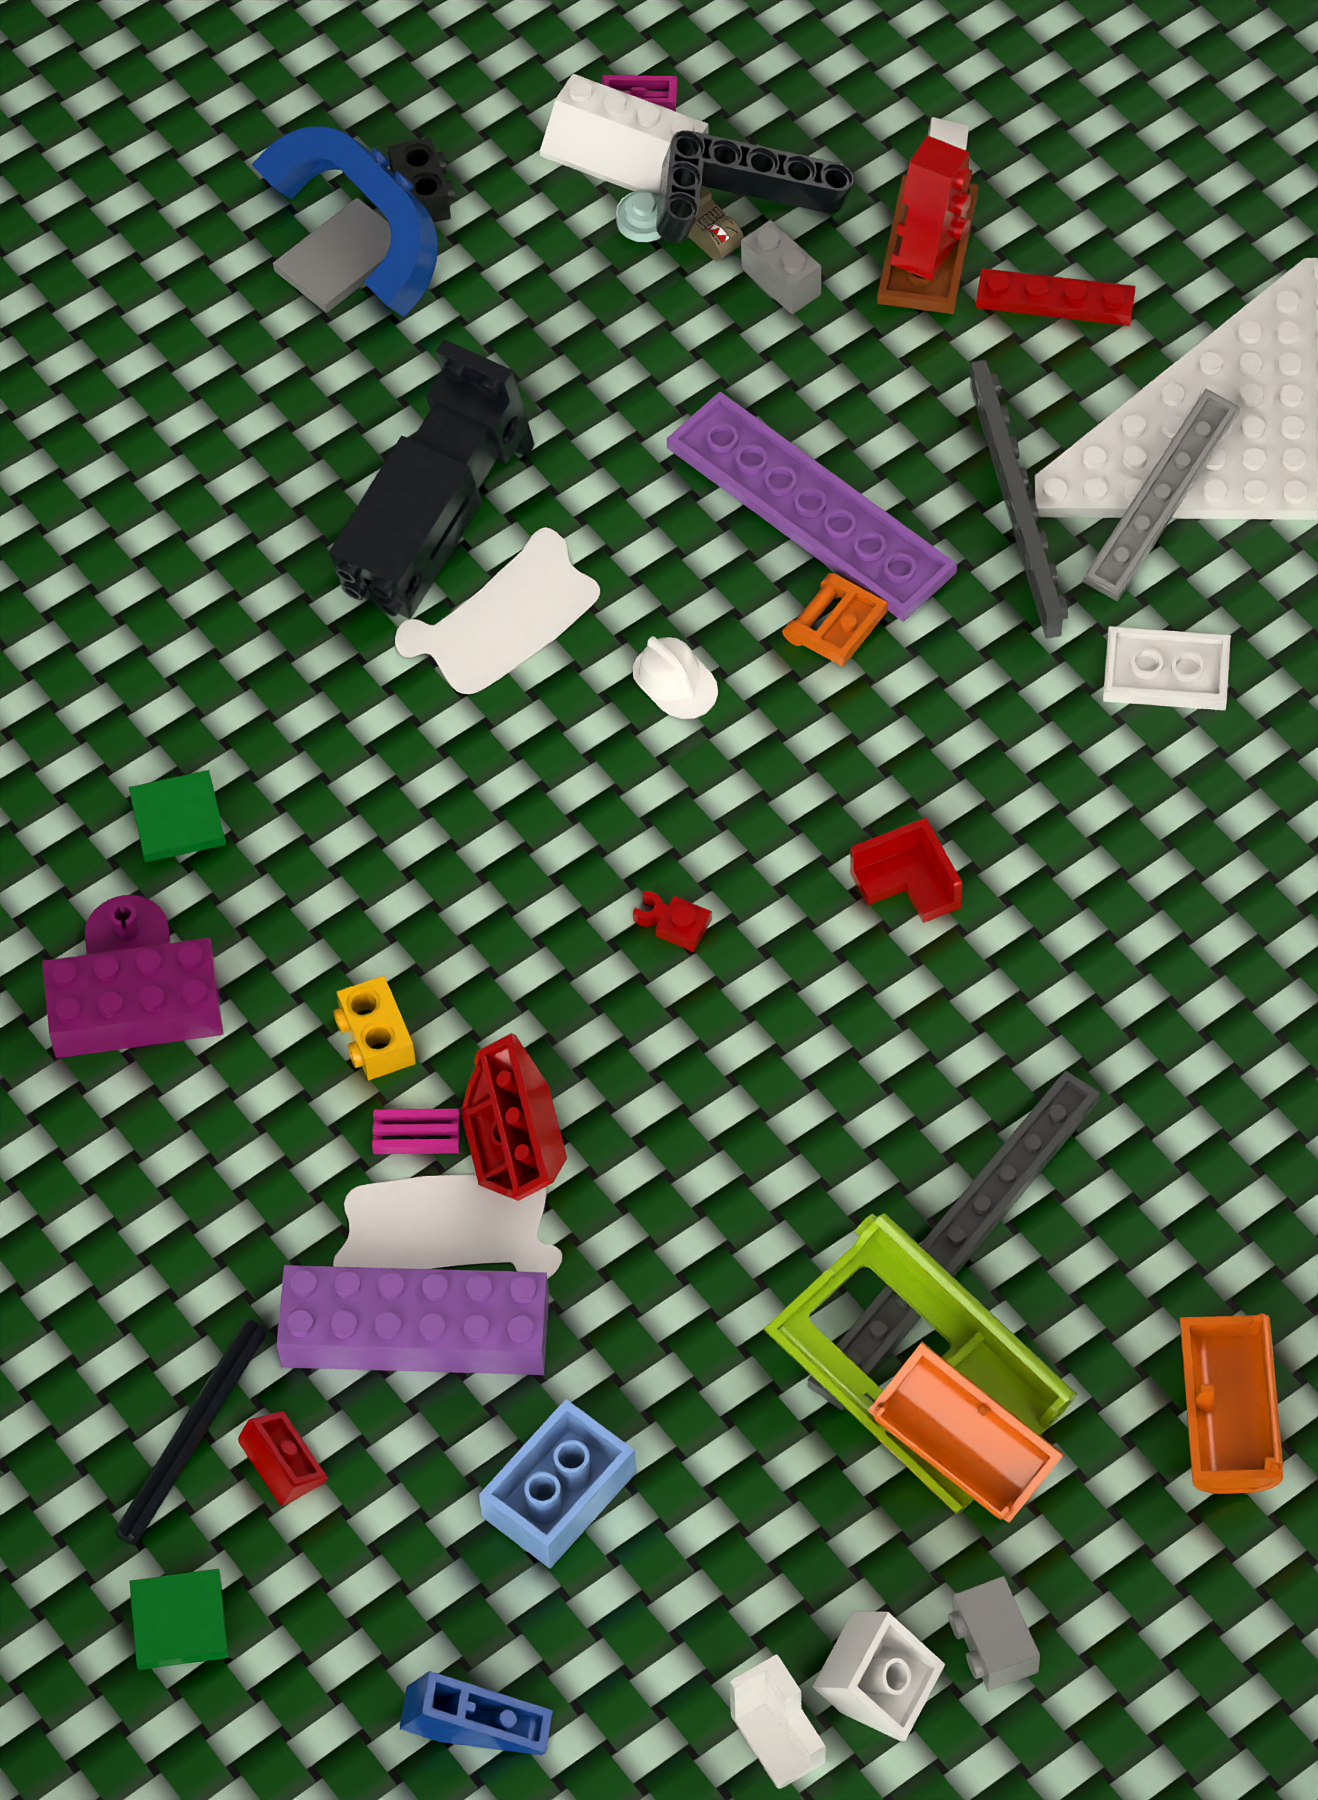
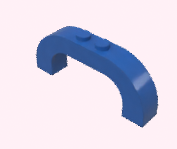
[252,126,438,317]

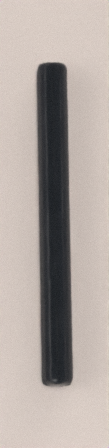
[115,1319,266,1545]

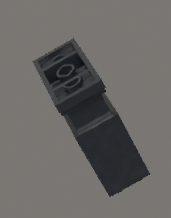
[328,339,535,619]

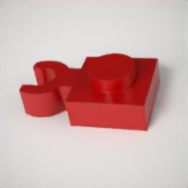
[633,891,712,952]

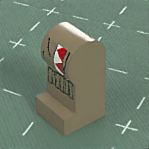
[688,186,744,261]

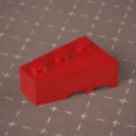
[890,135,972,281]

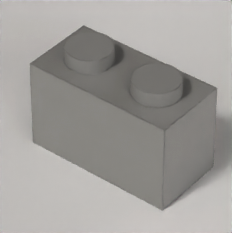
[741,220,821,315]
[948,1576,1040,1692]

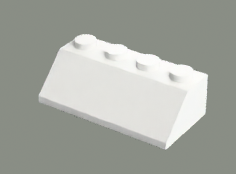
[540,74,709,193]

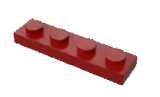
[976,268,1136,326]

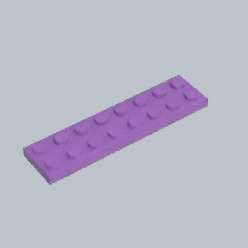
[666,392,957,622]

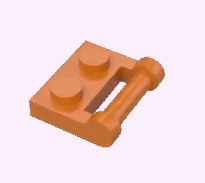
[782,573,888,667]

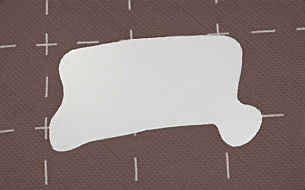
[395,527,600,694]
[333,1174,562,1279]

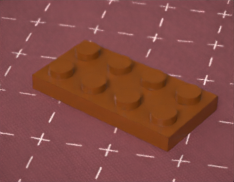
[877,175,978,314]

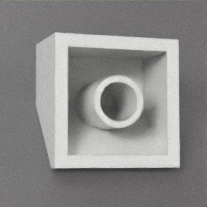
[812,1611,945,1741]

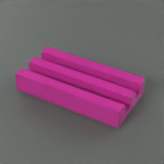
[602,75,678,112]
[372,1109,460,1154]

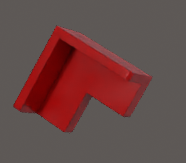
[850,818,962,923]

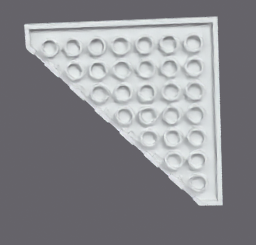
[1034,258,1318,520]

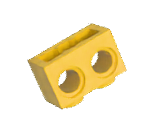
[333,975,416,1081]

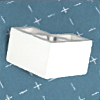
[730,1654,826,1789]

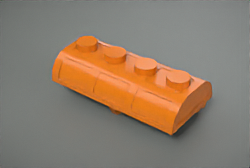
[1180,1313,1283,1494]
[868,1341,1064,1523]

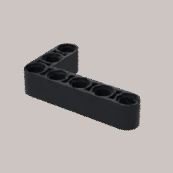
[656,130,854,243]

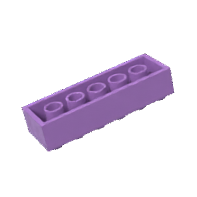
[277,1265,549,1375]

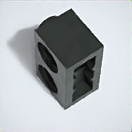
[387,137,456,223]

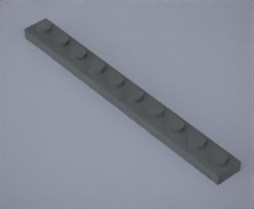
[808,1070,1100,1411]

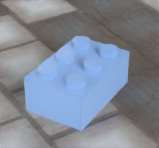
[479,1399,636,1569]

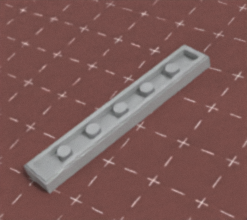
[1083,389,1240,602]

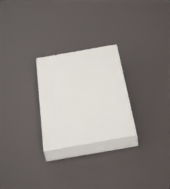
[1103,626,1231,711]

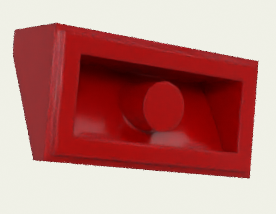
[238,1411,328,1506]

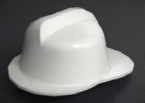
[632,636,718,719]

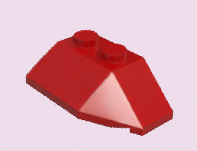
[461,1033,567,1201]

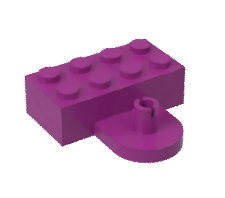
[42,895,224,1058]

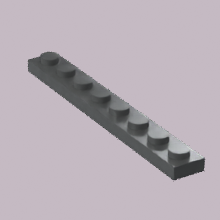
[970,359,1068,639]

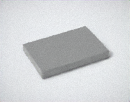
[273,198,391,313]

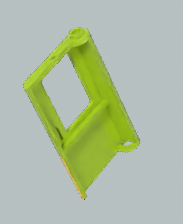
[764,1213,1077,1515]

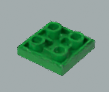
[129,770,226,862]
[129,1568,229,1670]

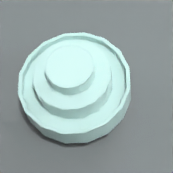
[616,190,661,242]

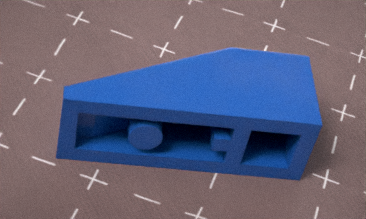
[399,1671,553,1756]

